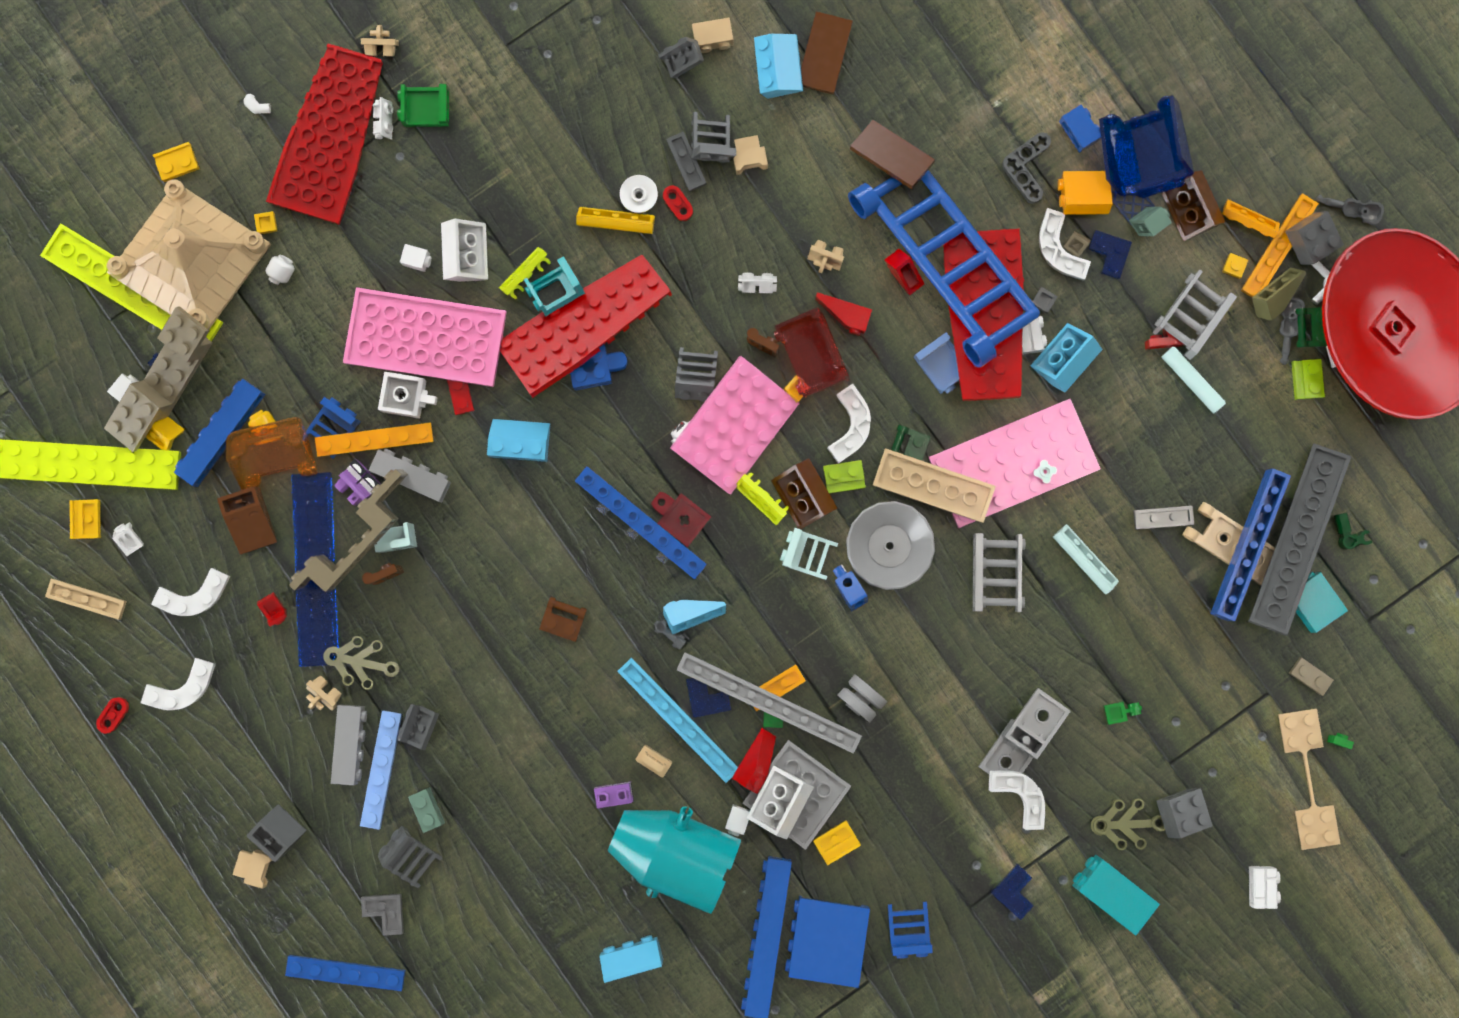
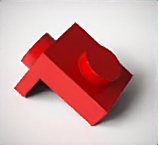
[257,592,287,627]

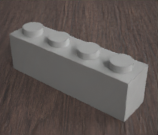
[369,448,451,503]
[331,705,367,785]

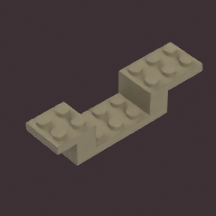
[104,306,213,452]
[289,469,408,592]

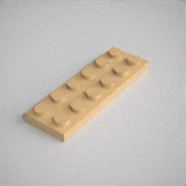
[872,448,996,523]

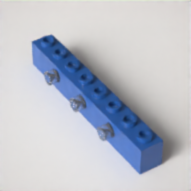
[575,466,707,580]

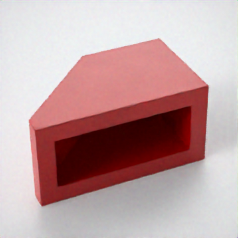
[884,249,925,295]

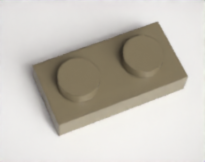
[1289,657,1334,696]

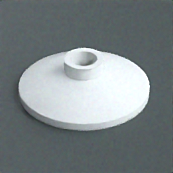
[620,175,658,213]

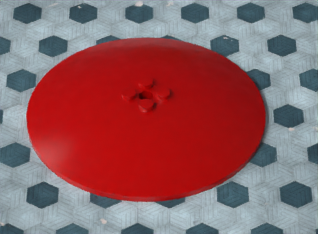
[1322,228,1459,420]

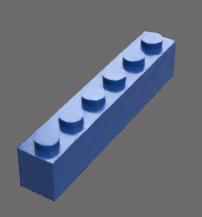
[174,379,266,487]

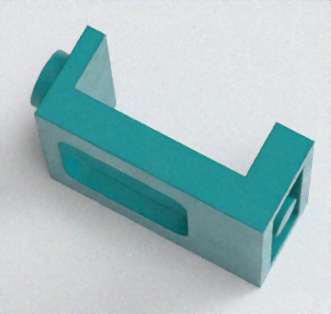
[524,256,585,316]

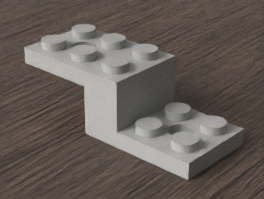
[978,688,1071,774]

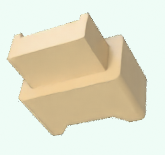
[733,135,768,175]
[636,745,672,777]
[233,849,273,889]

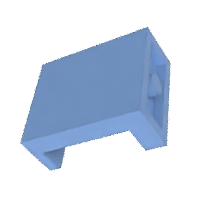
[913,332,959,394]

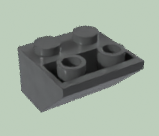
[247,804,307,862]

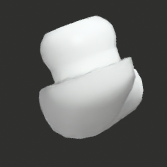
[244,94,271,114]

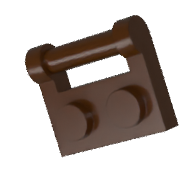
[747,328,780,358]
[362,563,404,585]
[539,597,587,642]

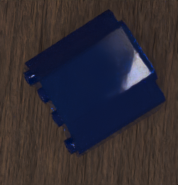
[1099,95,1194,198]

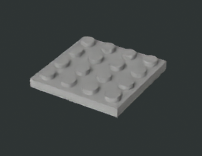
[742,740,851,850]

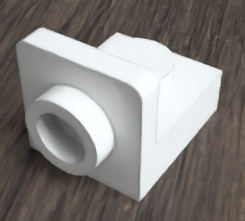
[112,522,144,556]

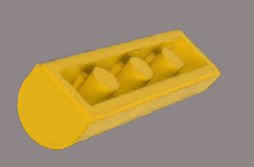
[576,207,655,234]

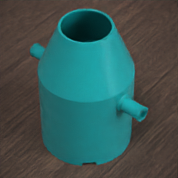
[608,806,741,914]

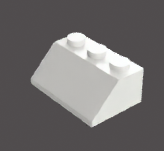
[441,219,488,282]
[746,766,814,839]

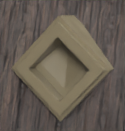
[1063,231,1091,257]

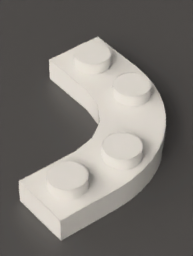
[1039,208,1091,281]
[827,384,871,464]
[151,568,230,616]
[141,658,215,710]
[989,771,1045,830]

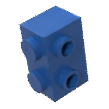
[1059,104,1102,153]

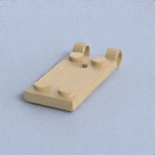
[1182,502,1275,586]

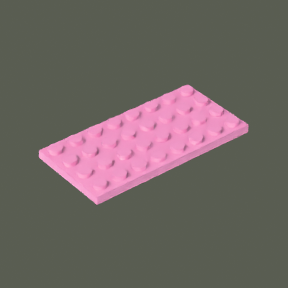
[343,288,507,387]
[928,399,1100,528]

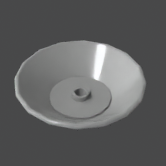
[846,501,935,590]

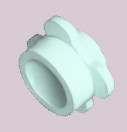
[1034,460,1057,483]

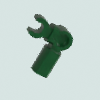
[1333,512,1372,549]

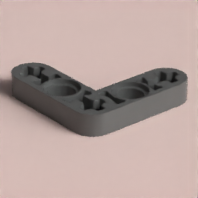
[1002,132,1051,204]

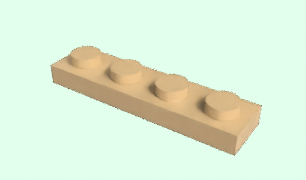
[45,579,127,620]

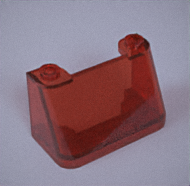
[774,307,850,397]

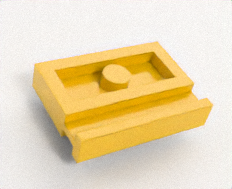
[153,142,200,182]
[70,499,101,539]
[813,820,861,865]

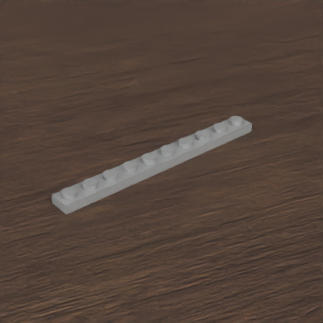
[677,652,862,754]

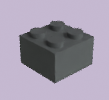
[1285,211,1344,265]
[1156,788,1213,838]

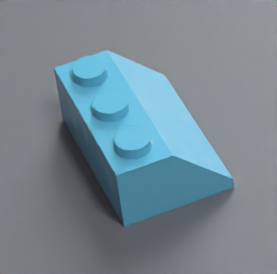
[754,33,803,99]
[1030,323,1102,392]
[487,419,550,462]
[600,935,664,983]

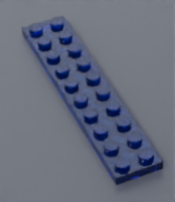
[291,472,338,667]

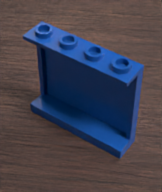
[785,896,870,988]

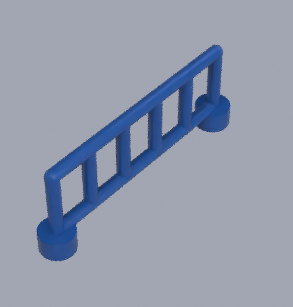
[848,170,1040,368]

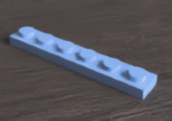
[360,710,402,830]

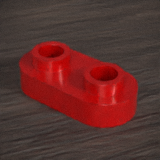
[663,185,693,221]
[96,697,129,734]

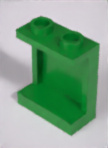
[397,84,449,127]

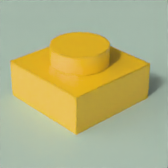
[254,211,278,234]
[1222,253,1248,279]
[783,375,810,403]

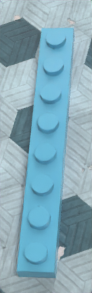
[618,658,738,783]

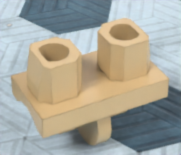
[361,25,399,56]
[807,240,844,273]
[306,676,341,711]

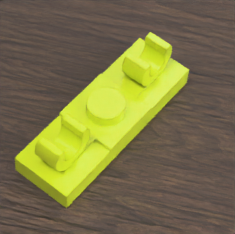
[499,247,551,299]
[736,473,789,525]

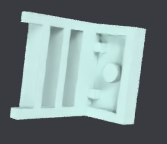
[780,528,838,580]

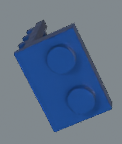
[302,397,361,459]
[888,902,933,958]

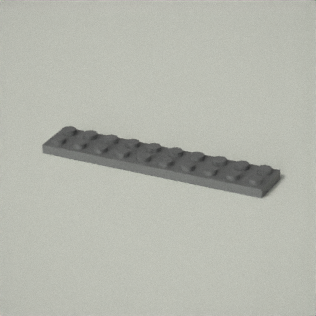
[1248,443,1352,636]

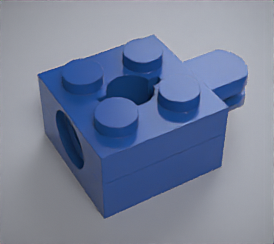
[570,344,627,391]

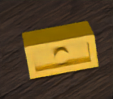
[146,417,184,451]

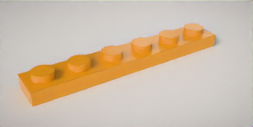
[1240,193,1319,297]
[315,423,434,457]

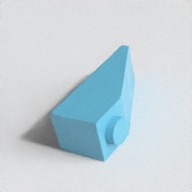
[663,600,726,634]

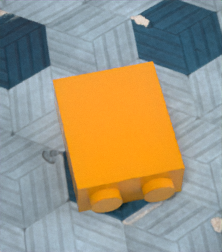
[1058,171,1113,215]

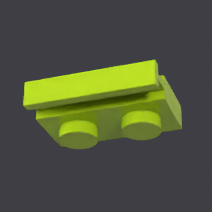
[1291,359,1325,400]
[823,460,866,494]

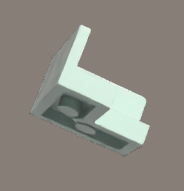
[374,522,417,553]

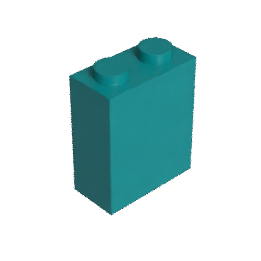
[1296,571,1348,633]

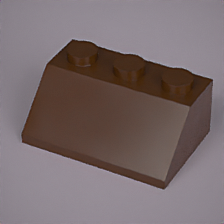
[1160,170,1225,241]
[771,458,838,529]

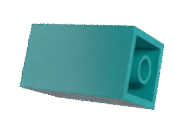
[1072,855,1160,936]

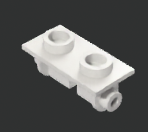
[373,97,393,140]
[738,273,777,293]

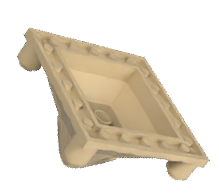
[107,180,271,330]

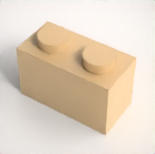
[692,18,733,53]

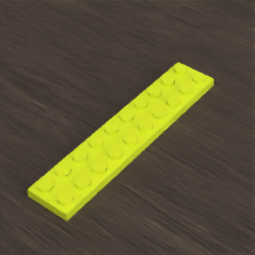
[40,223,224,342]
[0,440,181,490]

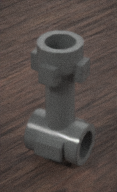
[654,620,686,650]

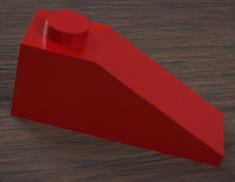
[815,292,872,336]
[732,728,776,794]

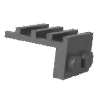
[691,112,736,163]
[675,347,718,402]
[378,826,442,888]

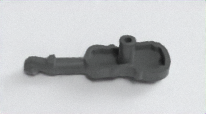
[1315,195,1384,225]
[1279,297,1305,365]

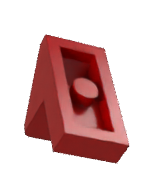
[1145,329,1185,350]

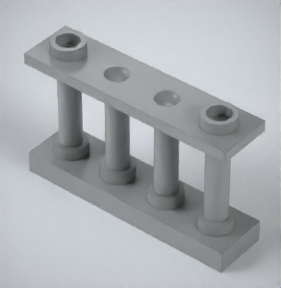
[1153,270,1237,360]
[973,533,1026,612]

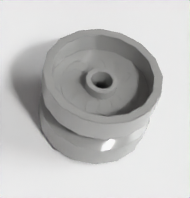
[838,674,887,723]

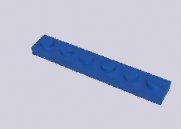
[285,955,405,991]

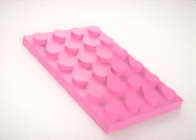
[670,356,799,495]

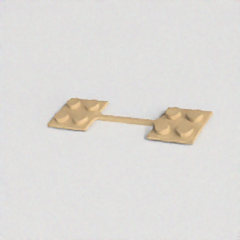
[1278,709,1340,850]

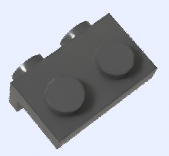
[658,37,704,79]
[397,704,439,750]

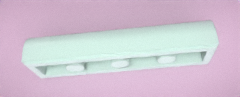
[1161,347,1226,413]
[1053,524,1119,594]

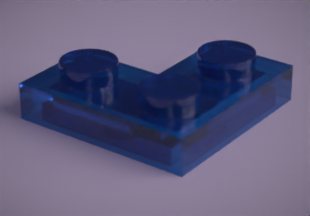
[1089,230,1132,279]
[686,678,731,718]
[991,864,1034,920]

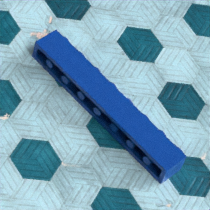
[1210,469,1291,621]
[741,856,792,1018]

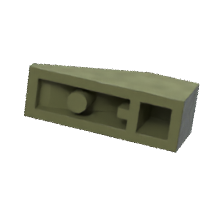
[1252,268,1306,321]

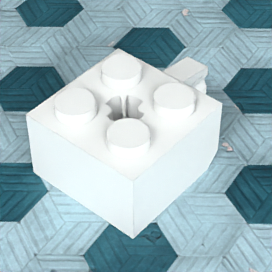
[378,372,437,418]

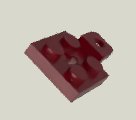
[651,492,711,547]

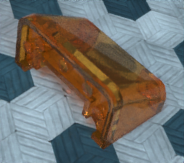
[226,417,318,490]

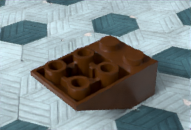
[217,486,277,555]

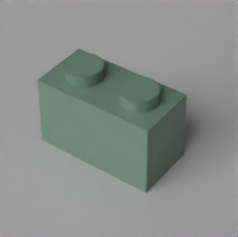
[1129,207,1172,236]
[408,787,445,833]

